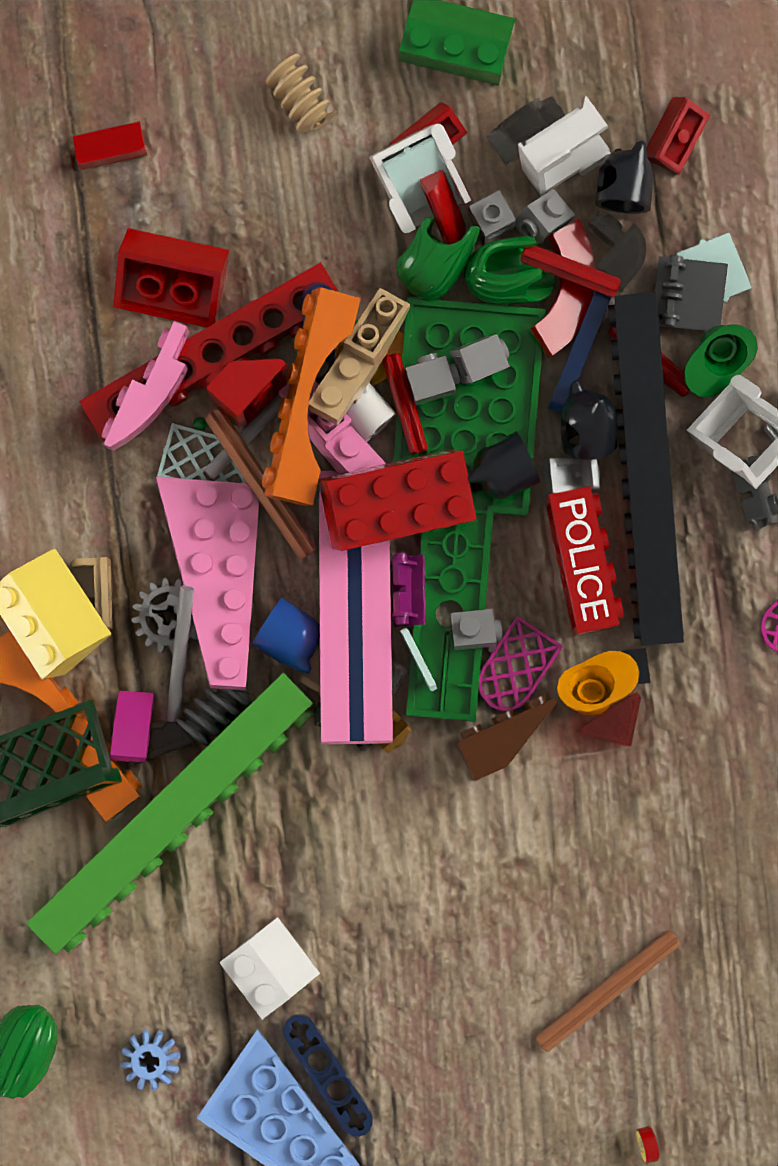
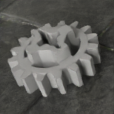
[132,578,198,654]

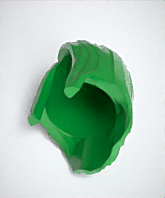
[396,217,480,300]
[464,236,555,305]
[0,1005,58,1099]

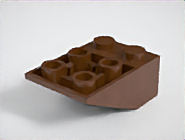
[456,695,557,781]

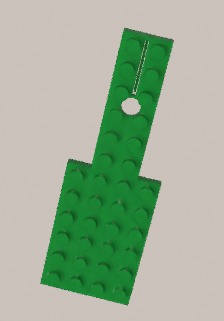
[393,297,546,722]

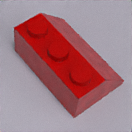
[113,228,229,328]
[206,359,288,430]

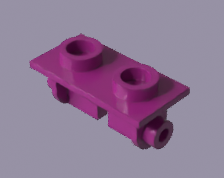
[390,553,426,627]

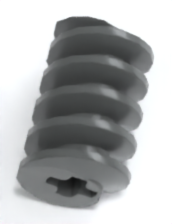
[175,688,251,746]

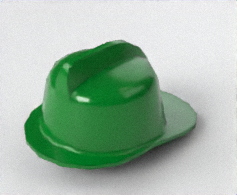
[684,324,758,397]

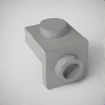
[515,188,575,246]
[543,458,600,495]
[451,609,502,652]

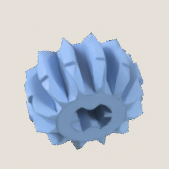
[120,1029,181,1091]

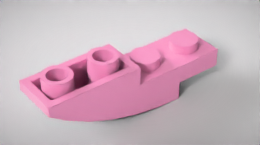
[102,321,189,451]
[279,381,386,474]

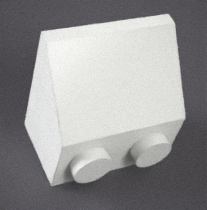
[219,917,320,1020]

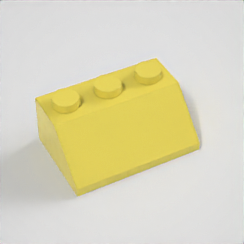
[0,549,112,679]

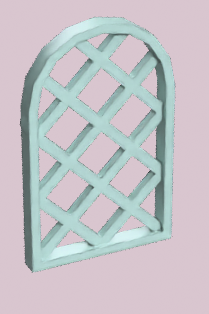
[157,423,247,484]

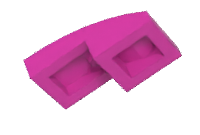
[110,691,154,763]

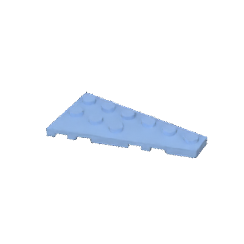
[197,1029,360,1166]

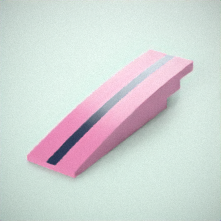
[319,471,393,744]

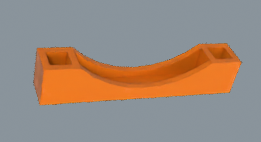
[262,287,361,506]
[0,630,143,822]

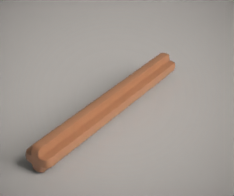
[205,408,315,559]
[536,930,680,1052]

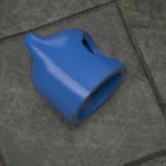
[252,598,320,674]

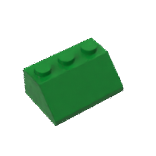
[399,0,515,86]

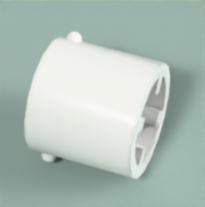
[346,383,397,442]

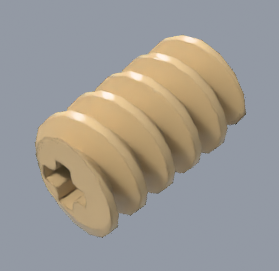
[266,54,337,133]

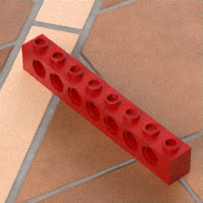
[79,262,338,441]

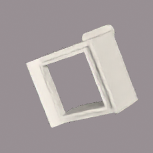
[518,96,611,196]
[369,124,471,233]
[687,375,778,489]

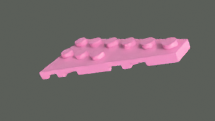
[156,477,259,691]

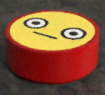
[636,1126,660,1164]

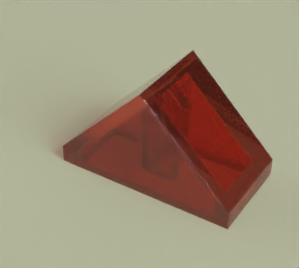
[576,692,641,747]

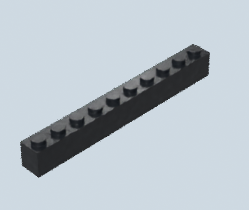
[608,292,684,646]

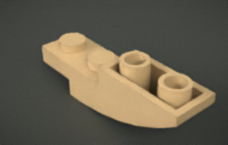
[308,288,410,426]

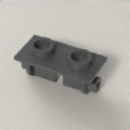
[731,456,778,530]

